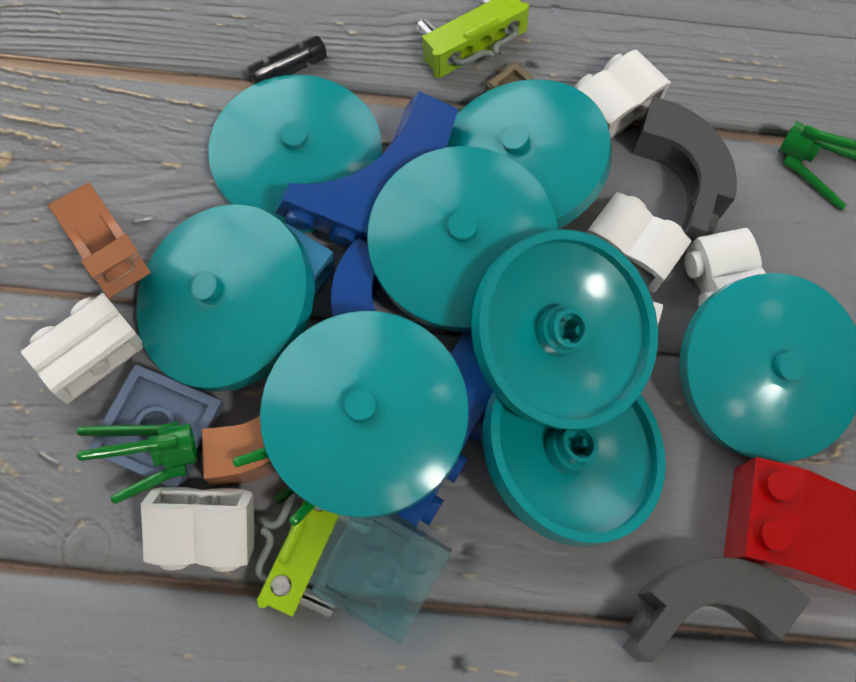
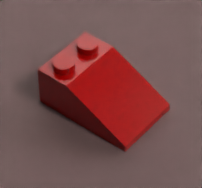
[723,457,856,595]

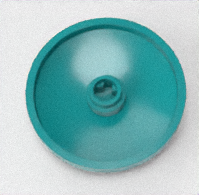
[208,75,382,233]
[446,79,612,229]
[367,146,558,332]
[136,204,315,392]
[471,229,658,430]
[679,273,856,462]
[260,311,468,518]
[482,392,666,547]

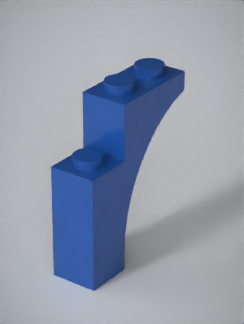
[275,91,458,247]

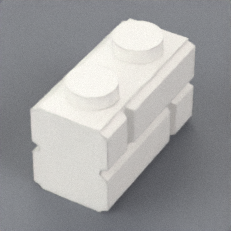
[21,293,144,404]

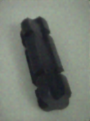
[247,36,327,85]

